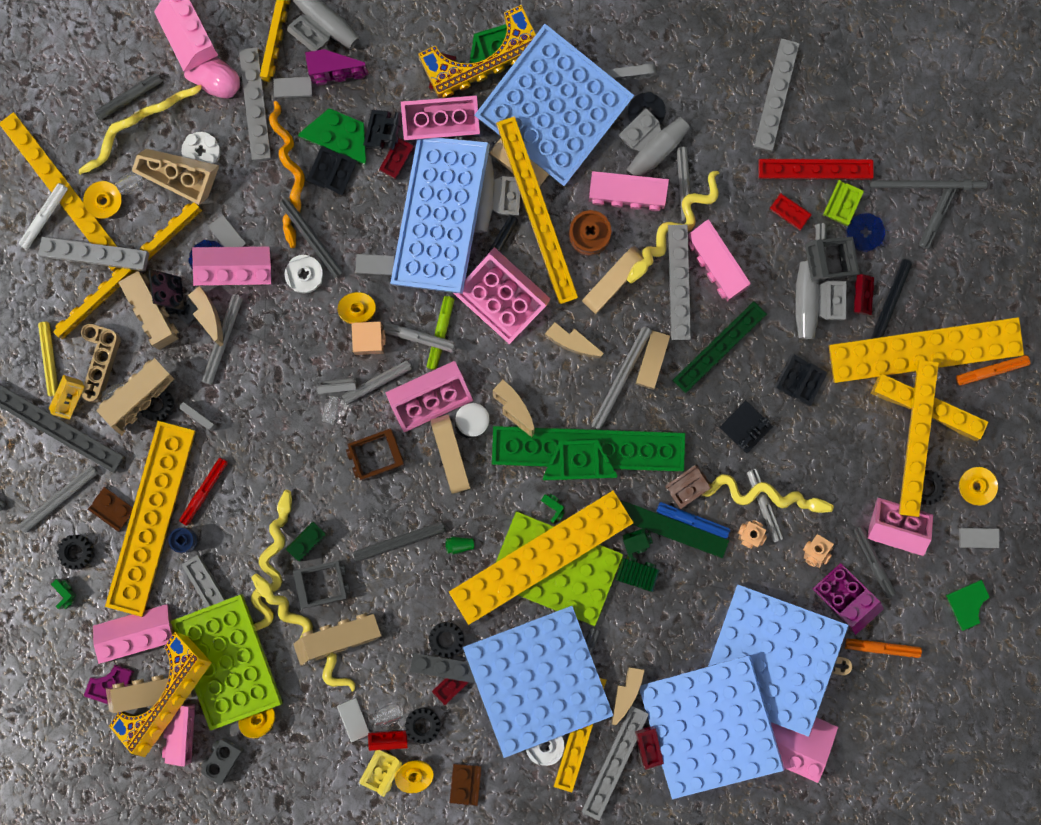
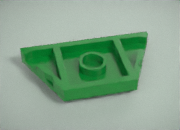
[469,24,507,63]
[298,108,366,165]
[543,440,617,481]

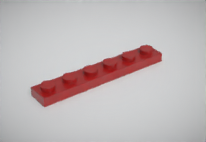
[758,159,873,180]

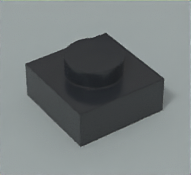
[175,299,198,327]

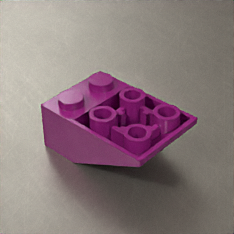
[305,49,369,85]
[813,563,884,635]

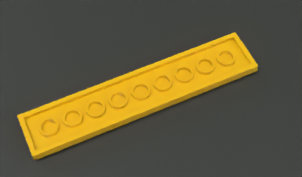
[828,317,1024,383]
[105,421,196,617]
[449,490,633,625]

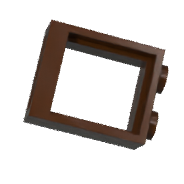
[346,428,405,481]

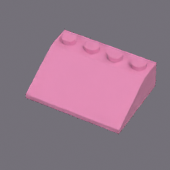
[453,247,551,344]
[771,717,838,783]

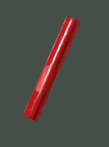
[179,458,228,526]

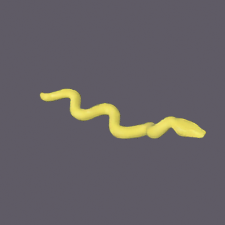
[79,85,202,175]
[627,171,719,283]
[701,474,834,513]
[251,490,292,631]
[251,574,355,691]

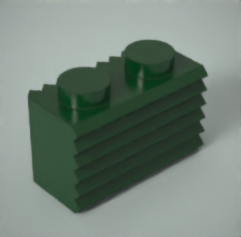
[286,521,327,561]
[615,555,660,592]

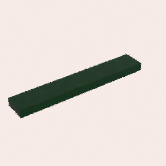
[672,301,767,394]
[620,500,730,559]

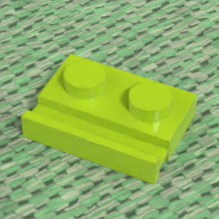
[823,180,864,227]

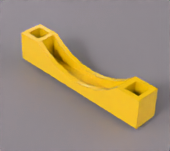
[870,374,988,441]

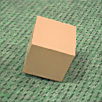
[352,322,386,355]

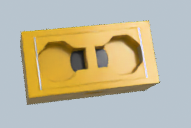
[49,375,85,420]

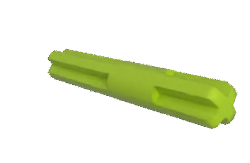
[426,296,455,370]

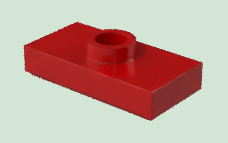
[769,193,812,231]
[368,731,408,751]

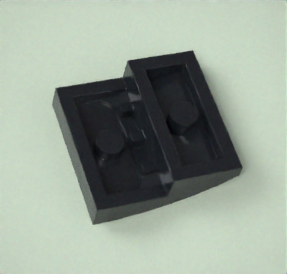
[306,146,357,196]
[773,354,828,406]

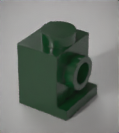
[623,528,653,558]

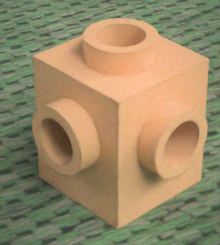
[738,520,767,549]
[803,534,834,568]

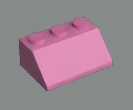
[868,498,933,556]
[162,703,195,766]

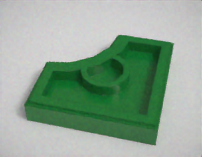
[945,580,990,631]

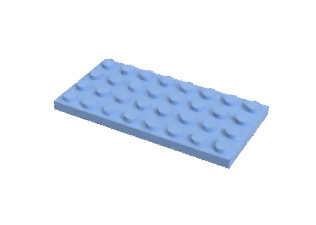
[390,138,490,294]

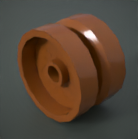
[569,210,612,256]

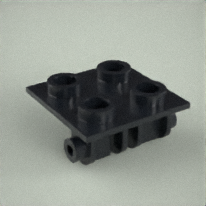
[149,269,185,314]
[719,400,773,454]

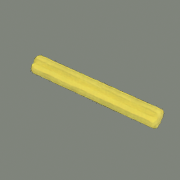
[38,321,58,397]

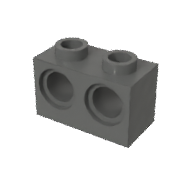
[201,738,244,785]

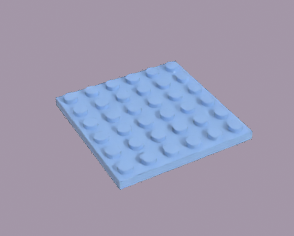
[474,24,634,186]
[708,584,849,737]
[463,606,613,758]
[639,655,785,799]

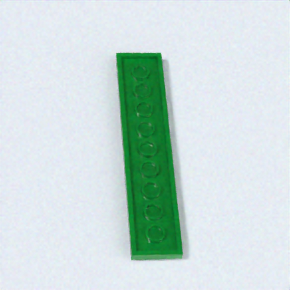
[492,426,685,472]

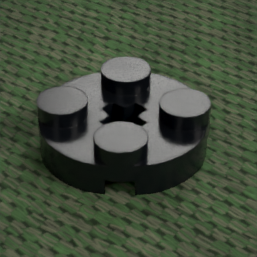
[628,92,666,125]

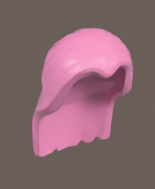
[184,56,240,99]

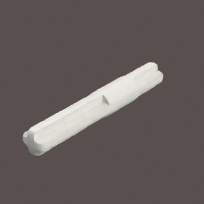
[19,183,68,249]

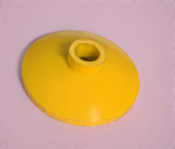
[83,181,122,219]
[337,292,376,324]
[959,467,998,506]
[238,708,275,738]
[395,760,433,793]

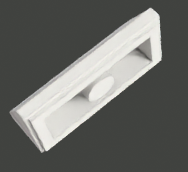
[337,698,370,742]

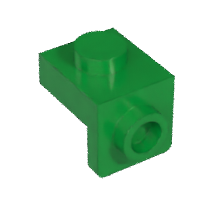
[541,494,565,523]
[51,579,76,609]

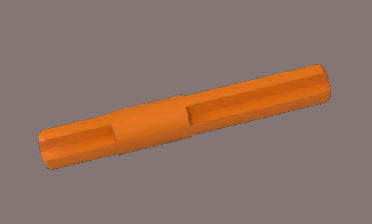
[956,355,1031,386]
[845,638,922,658]

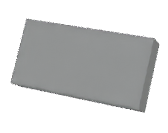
[273,77,312,98]
[208,215,247,247]
[355,254,395,276]
[317,378,357,394]
[179,402,217,431]
[959,528,999,548]

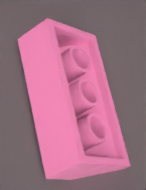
[154,0,218,73]
[401,96,480,140]
[589,171,669,211]
[688,219,751,302]
[192,247,271,286]
[385,361,473,432]
[93,604,174,664]

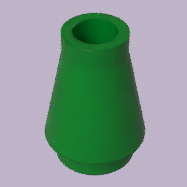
[445,536,474,555]

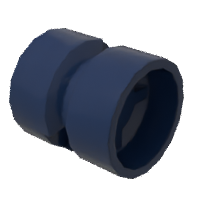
[168,528,198,553]

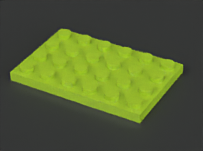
[496,512,623,626]
[170,594,283,731]

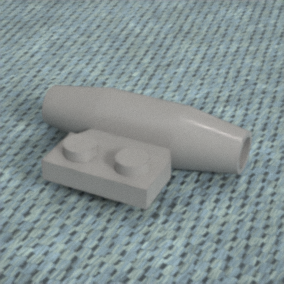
[287,0,360,51]
[618,108,690,177]
[474,156,520,233]
[795,261,846,339]

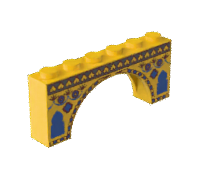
[418,5,536,98]
[109,632,212,757]

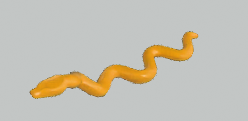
[269,101,305,248]

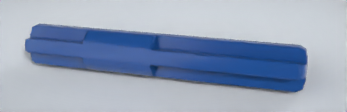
[656,502,730,539]

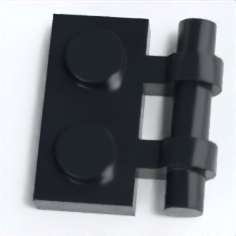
[363,110,402,151]

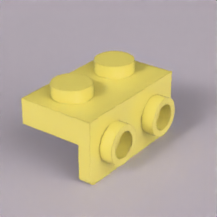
[359,750,402,797]

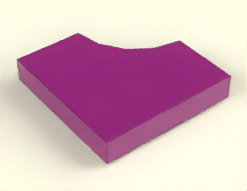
[84,665,134,704]

